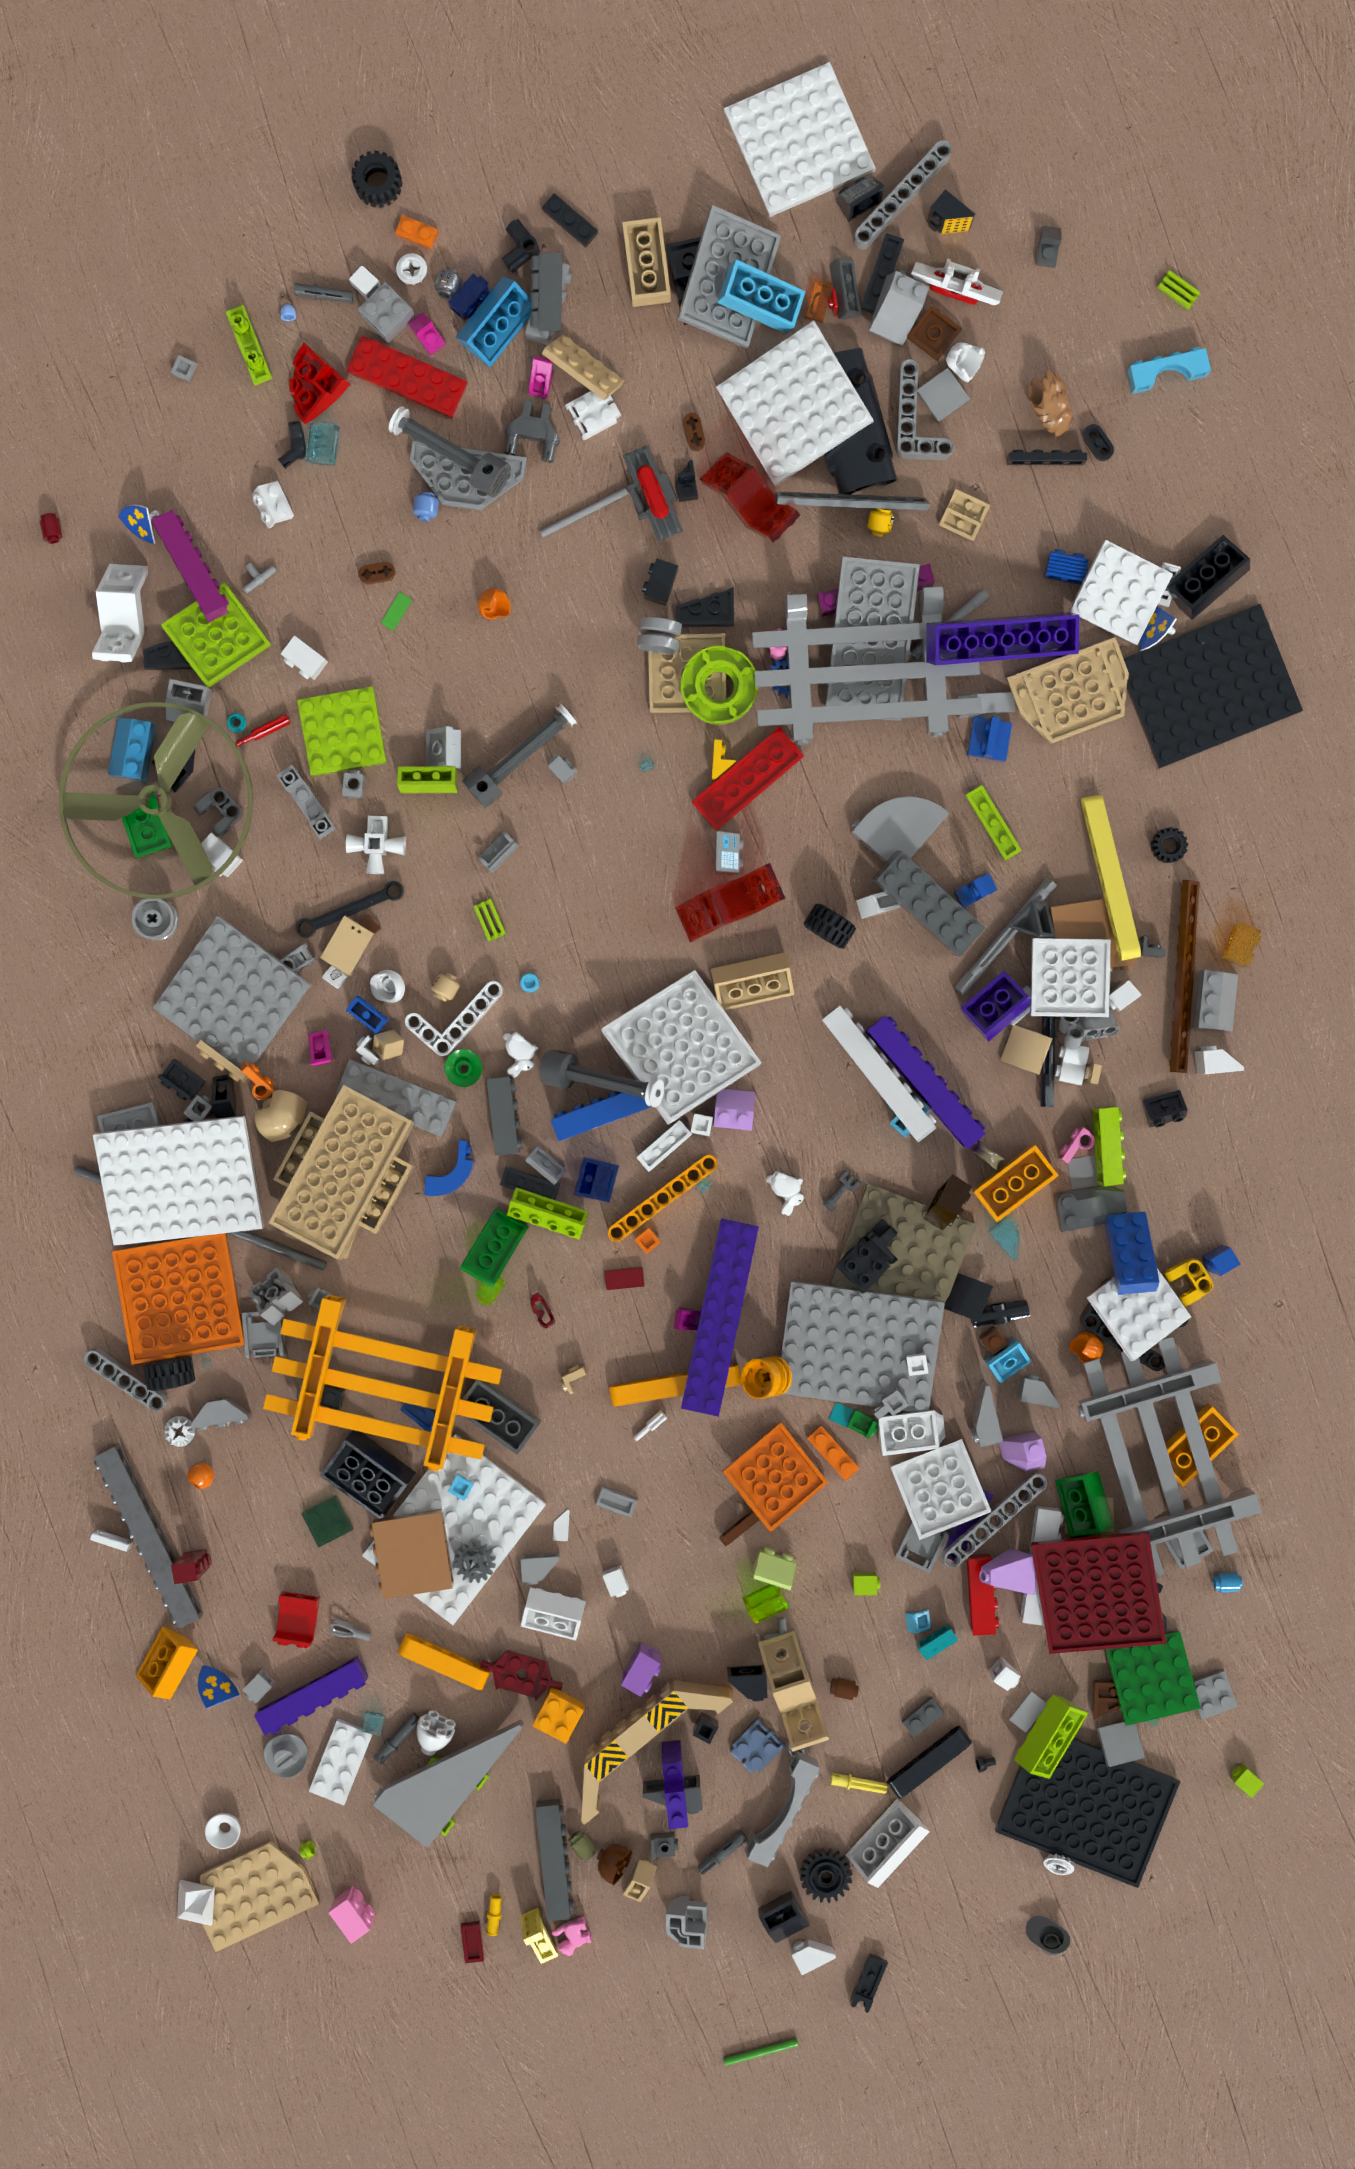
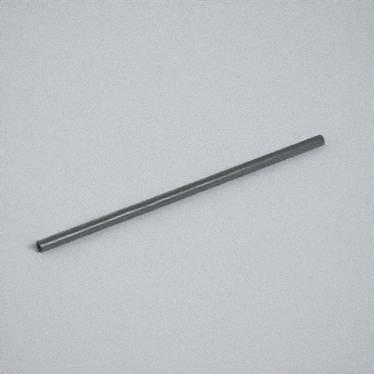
[74,1165,327,1271]

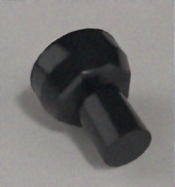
[975,1756,996,1773]

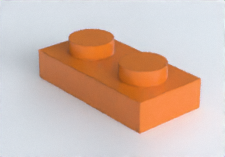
[395,215,438,250]

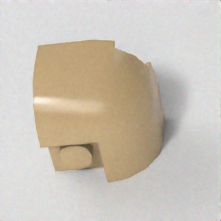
[255,1090,308,1142]

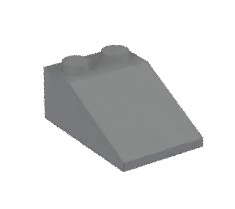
[868,271,929,346]
[970,1380,1003,1447]

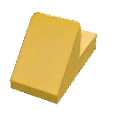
[712,740,736,781]

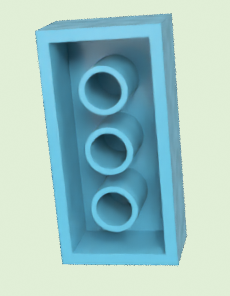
[717,259,806,334]

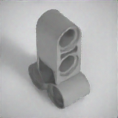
[1058,1011,1119,1050]

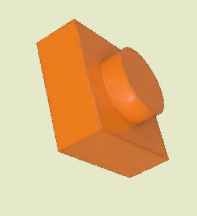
[634,1227,661,1255]

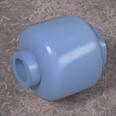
[413,491,439,522]

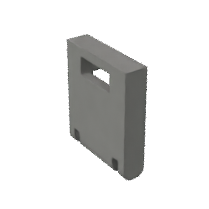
[242,1311,285,1358]
[894,1520,949,1574]

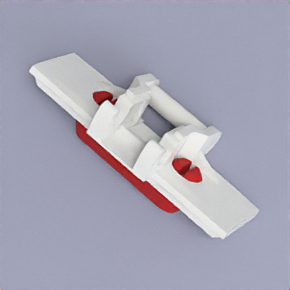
[911,259,1003,306]

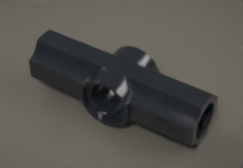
[971,1300,1030,1327]

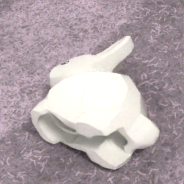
[503,1032,539,1078]
[766,1171,804,1216]

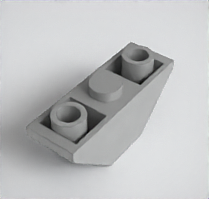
[190,1397,251,1431]

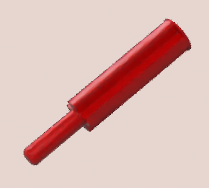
[236,713,291,746]

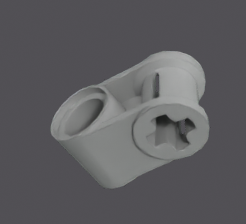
[280,944,316,972]

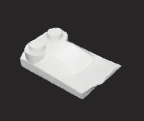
[877,1410,946,1456]

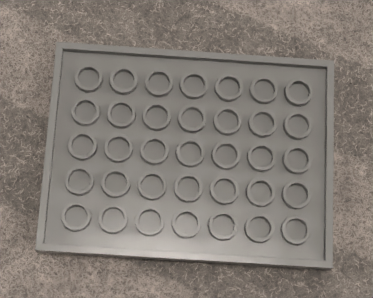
[781,1280,945,1412]

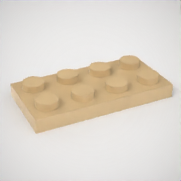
[542,335,624,400]

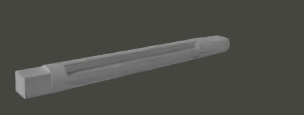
[954,877,1057,996]

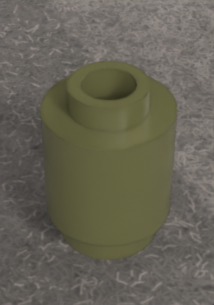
[568,1830,596,1860]

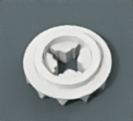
[396,253,427,285]
[164,1416,195,1447]
[1043,1854,1074,1875]

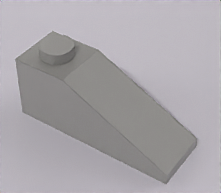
[957,692,1015,719]

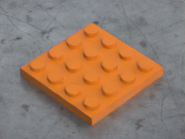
[721,1422,828,1532]

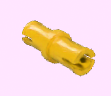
[486,1894,502,1936]

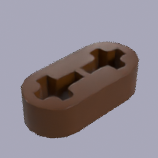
[684,413,705,451]
[358,562,396,585]

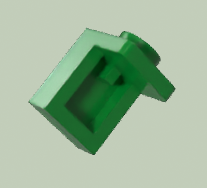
[847,1409,878,1439]

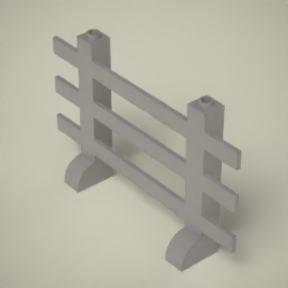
[752,587,982,745]
[1077,1336,1262,1576]

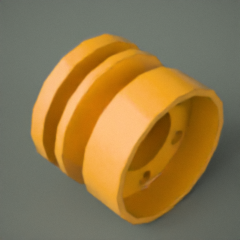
[741,1356,792,1399]

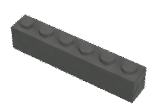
[536,1799,574,1921]

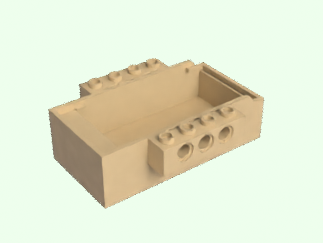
[269,1085,415,1260]

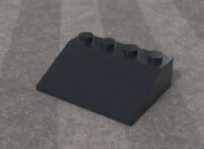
[320,1430,416,1518]

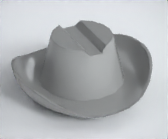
[264,1734,308,1778]

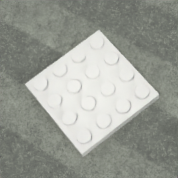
[1068,540,1173,645]
[1030,938,1111,1017]
[1086,1268,1191,1361]
[891,1439,991,1540]

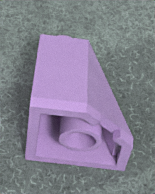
[999,1431,1047,1473]

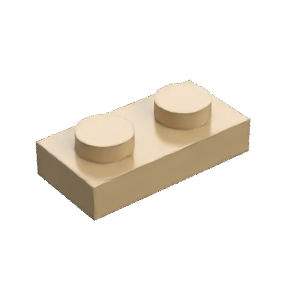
[1084,1064,1102,1084]

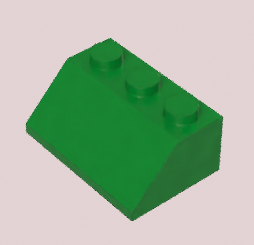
[1055,1470,1114,1537]

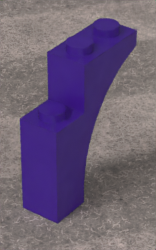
[662,1740,688,1829]

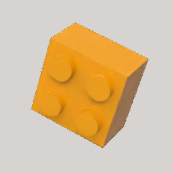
[532,1688,585,1744]

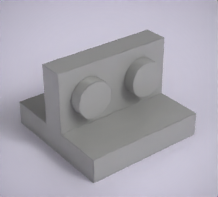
[425,726,461,769]

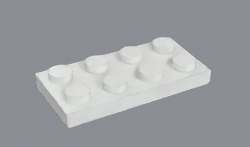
[309,1719,373,1805]

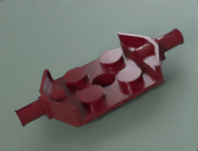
[480,1650,563,1701]

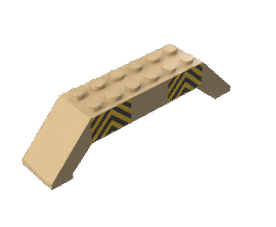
[581,1680,733,1825]

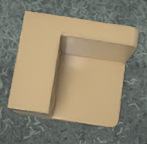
[372,1030,404,1060]

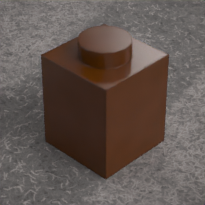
[979,1326,1008,1355]

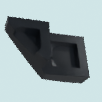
[676,460,698,502]

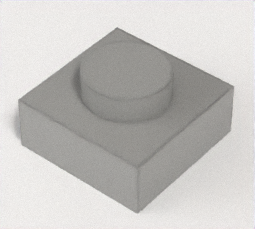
[171,355,198,383]

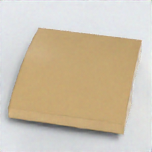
[939,489,990,541]
[1000,1025,1052,1075]

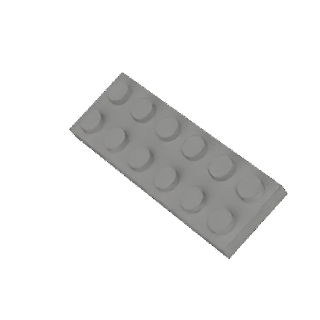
[335,1059,457,1137]

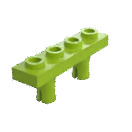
[226,305,273,386]

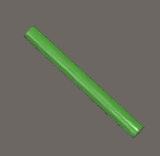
[723,2038,799,2066]

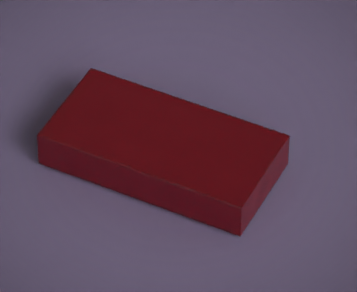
[605,1267,645,1290]
[461,1921,485,1964]

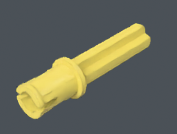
[830,1772,887,1794]

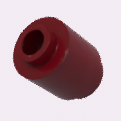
[39,513,63,544]

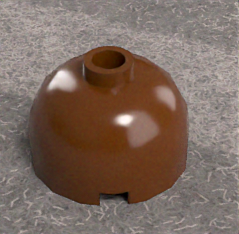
[597,1844,632,1885]

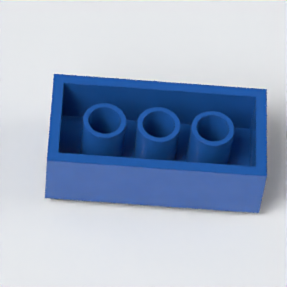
[1105,1212,1160,1295]

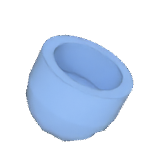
[280,304,296,321]

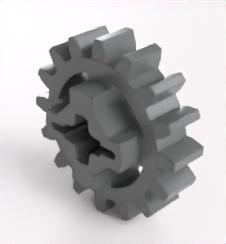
[454,1540,496,1583]

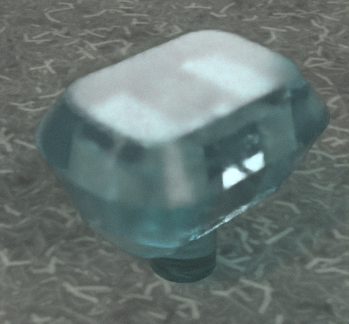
[640,757,655,772]

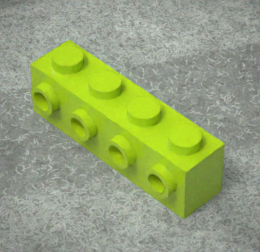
[507,1187,589,1240]

